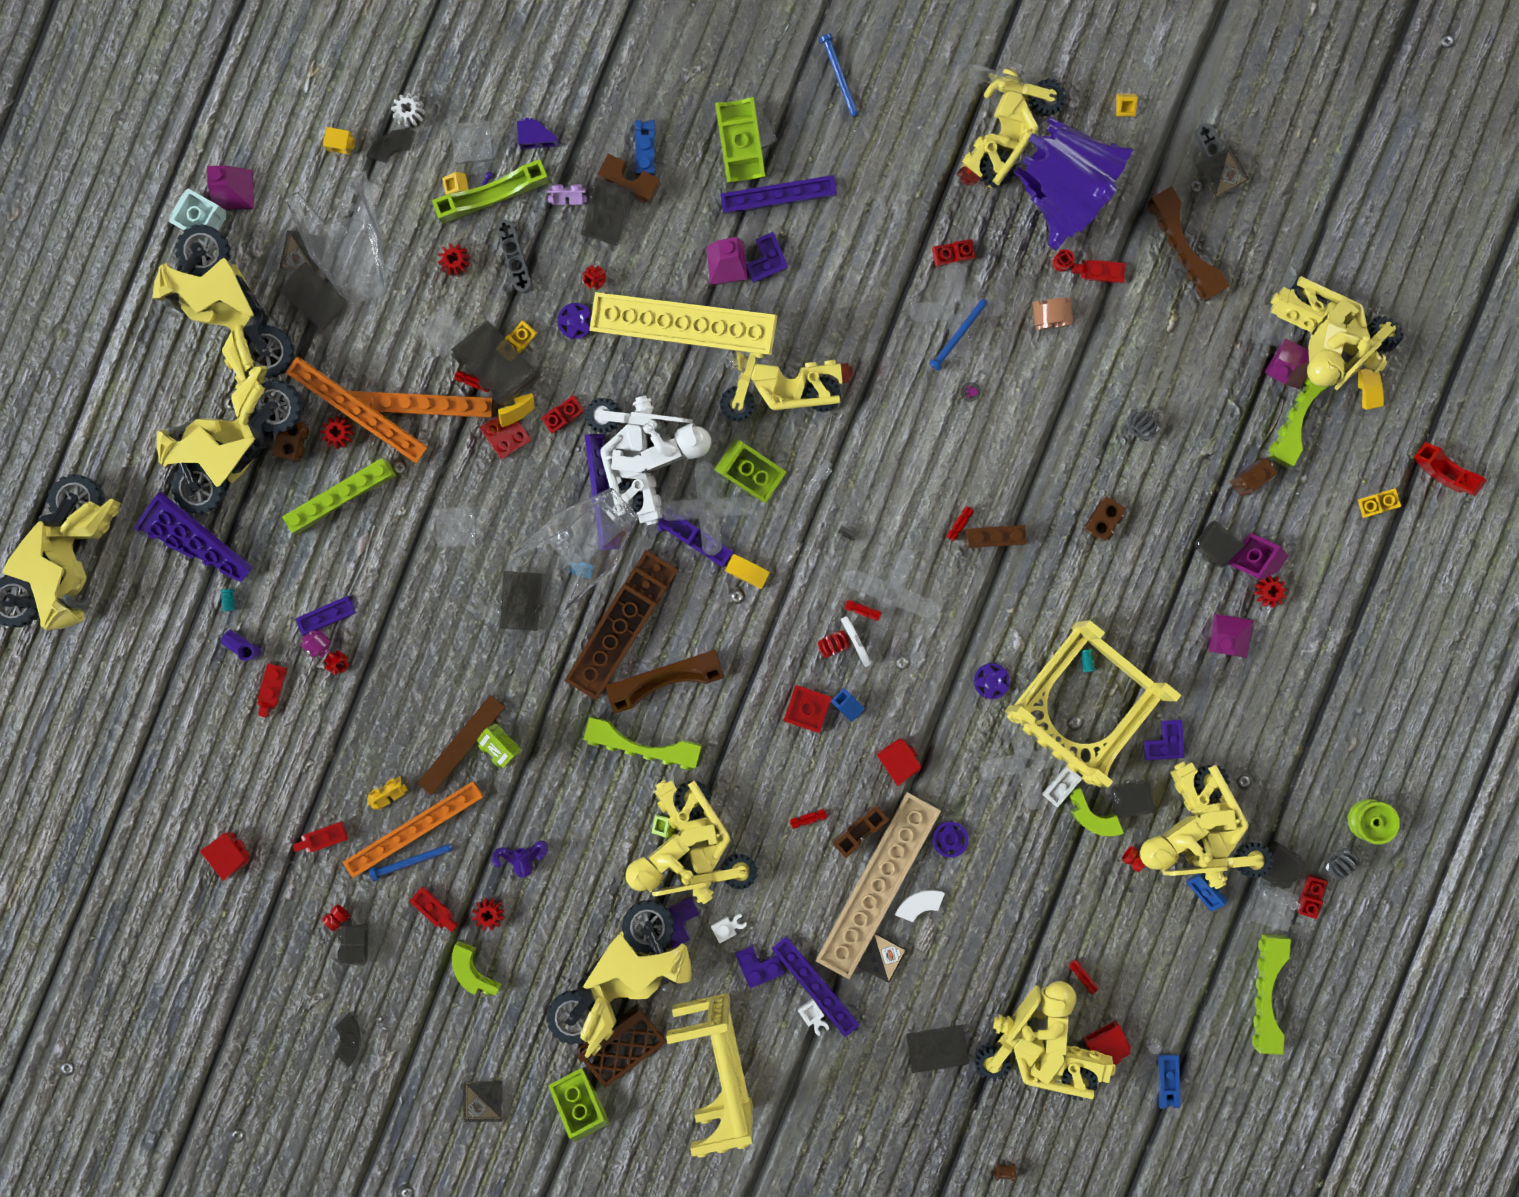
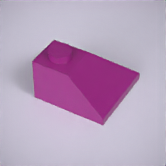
[207,165,254,210]
[707,237,747,285]
[1265,338,1309,390]
[1228,532,1289,580]
[1208,614,1253,658]

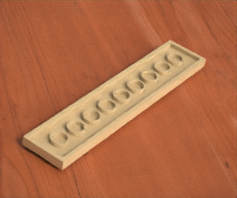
[815,792,941,979]

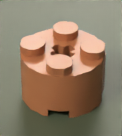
[1032,297,1073,330]

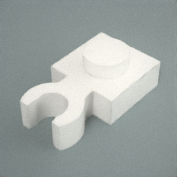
[711,913,747,943]
[798,999,829,1036]

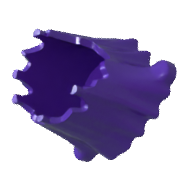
[1014,116,1133,250]

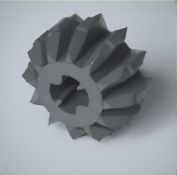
[1125,409,1160,441]
[1326,848,1360,880]

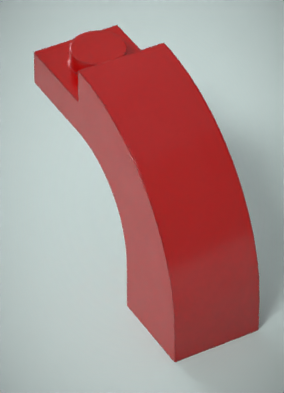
[1414,442,1487,496]

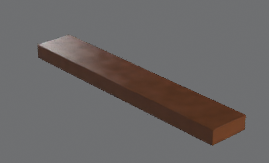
[417,695,506,795]

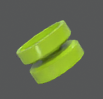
[1348,799,1400,844]

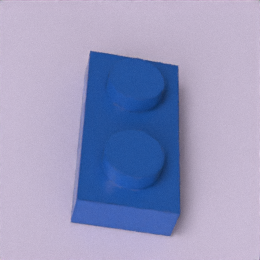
[1186,873,1228,911]

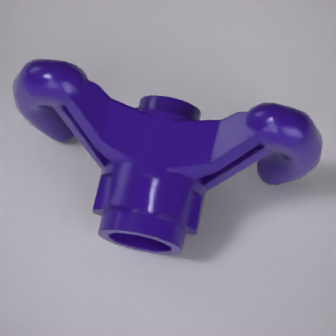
[491,841,548,877]

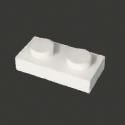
[1042,766,1082,808]

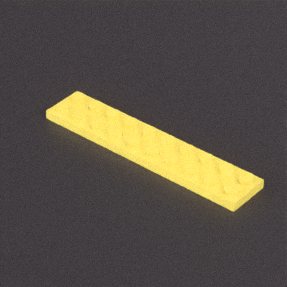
[589,292,778,355]

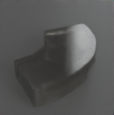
[366,129,415,163]
[335,1012,361,1067]

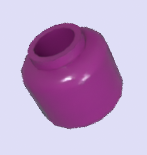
[301,629,331,658]

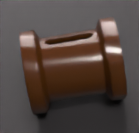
[994,1162,1016,1181]

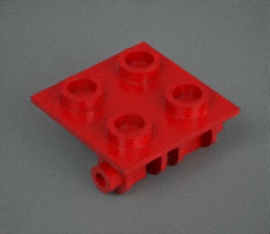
[479,416,532,459]

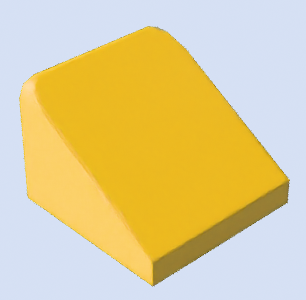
[1116,94,1138,116]
[442,172,469,195]

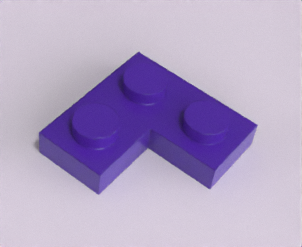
[746,232,788,283]
[1143,719,1184,760]
[658,896,700,948]
[735,945,785,989]

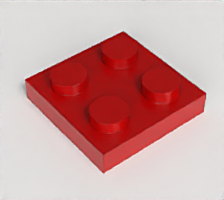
[783,684,832,733]

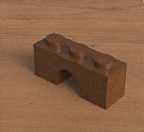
[598,153,661,204]
[964,525,1026,549]
[832,803,889,858]

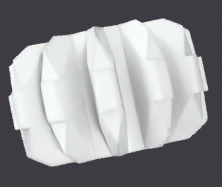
[391,93,425,128]

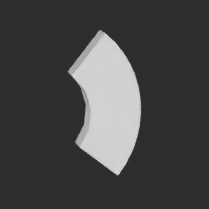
[841,616,871,667]
[895,890,945,922]

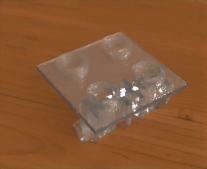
[1251,884,1301,932]

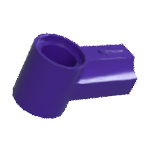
[220,629,261,661]

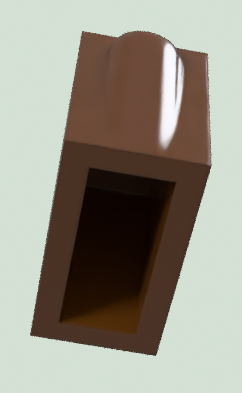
[1229,458,1277,496]

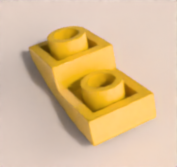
[496,320,538,362]
[1358,368,1384,410]
[498,393,535,427]
[1357,488,1401,518]
[725,554,770,589]

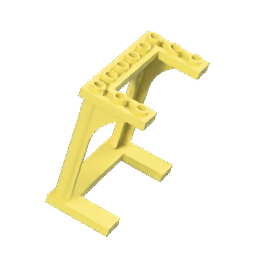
[1005,620,1181,788]
[666,993,753,1157]

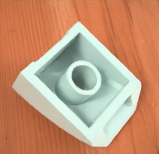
[169,188,226,242]

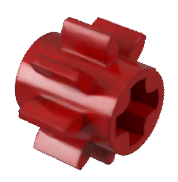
[582,265,606,290]
[324,650,350,675]

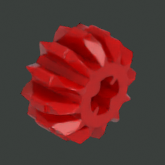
[438,243,471,277]
[320,416,355,449]
[1253,576,1288,608]
[817,630,851,658]
[472,898,505,931]

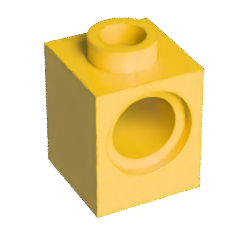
[323,127,355,155]

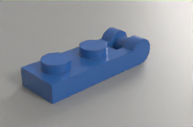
[635,120,655,175]
[1158,1054,1180,1109]

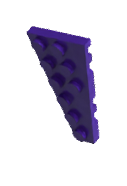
[132,491,253,582]

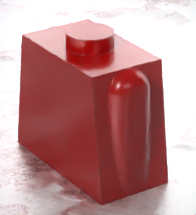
[875,738,921,786]
[200,832,251,881]
[1082,1020,1131,1065]

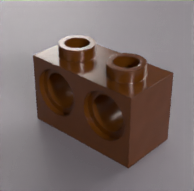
[272,418,309,462]
[1082,496,1126,542]

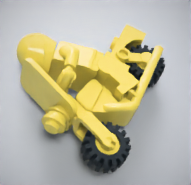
[1271,276,1404,390]
[1140,761,1274,889]
[626,780,758,904]
[975,981,1116,1101]

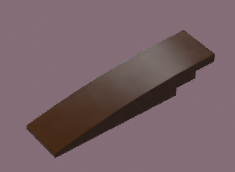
[564,549,679,701]

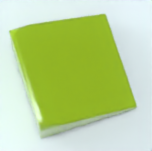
[651,814,677,838]

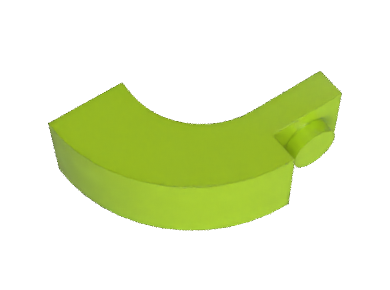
[1069,787,1124,836]
[452,940,502,996]

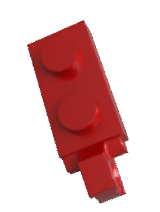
[1071,260,1126,284]
[257,663,288,718]
[293,821,349,853]
[409,886,458,933]

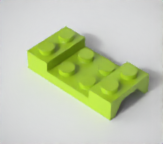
[715,97,765,183]

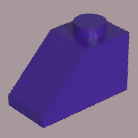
[517,118,559,150]

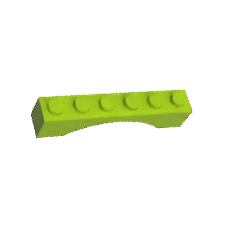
[432,159,550,224]
[1268,377,1329,468]
[282,458,396,534]
[583,716,702,771]
[1252,934,1291,1055]

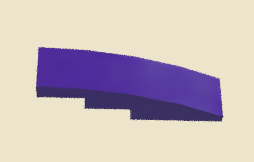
[657,508,734,568]

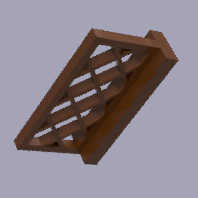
[577,1003,666,1088]

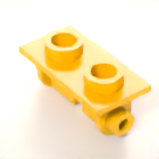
[367,776,408,810]

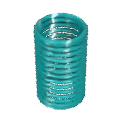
[220,588,235,611]
[1080,649,1096,672]

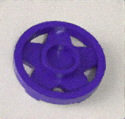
[558,303,592,339]
[974,663,1010,699]
[932,821,968,858]

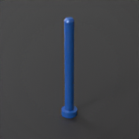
[819,33,858,117]
[929,299,987,371]
[369,844,453,882]

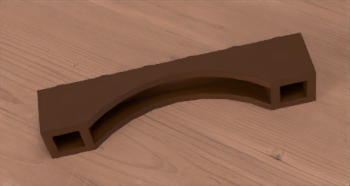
[1147,186,1230,301]
[606,650,724,714]

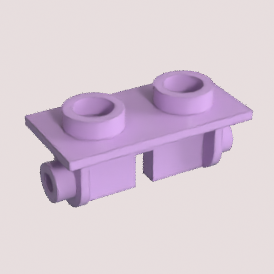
[547,184,587,205]

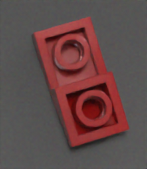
[932,239,976,267]
[541,395,585,434]
[1298,874,1328,919]

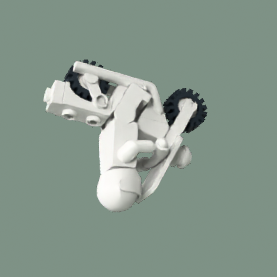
[585,396,711,526]

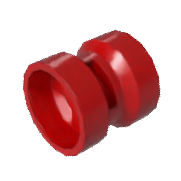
[1052,249,1075,272]
[1121,845,1146,872]
[322,904,350,932]

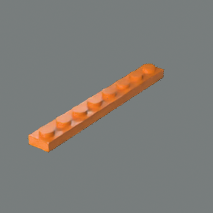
[286,357,428,463]
[349,391,493,418]
[342,781,484,878]

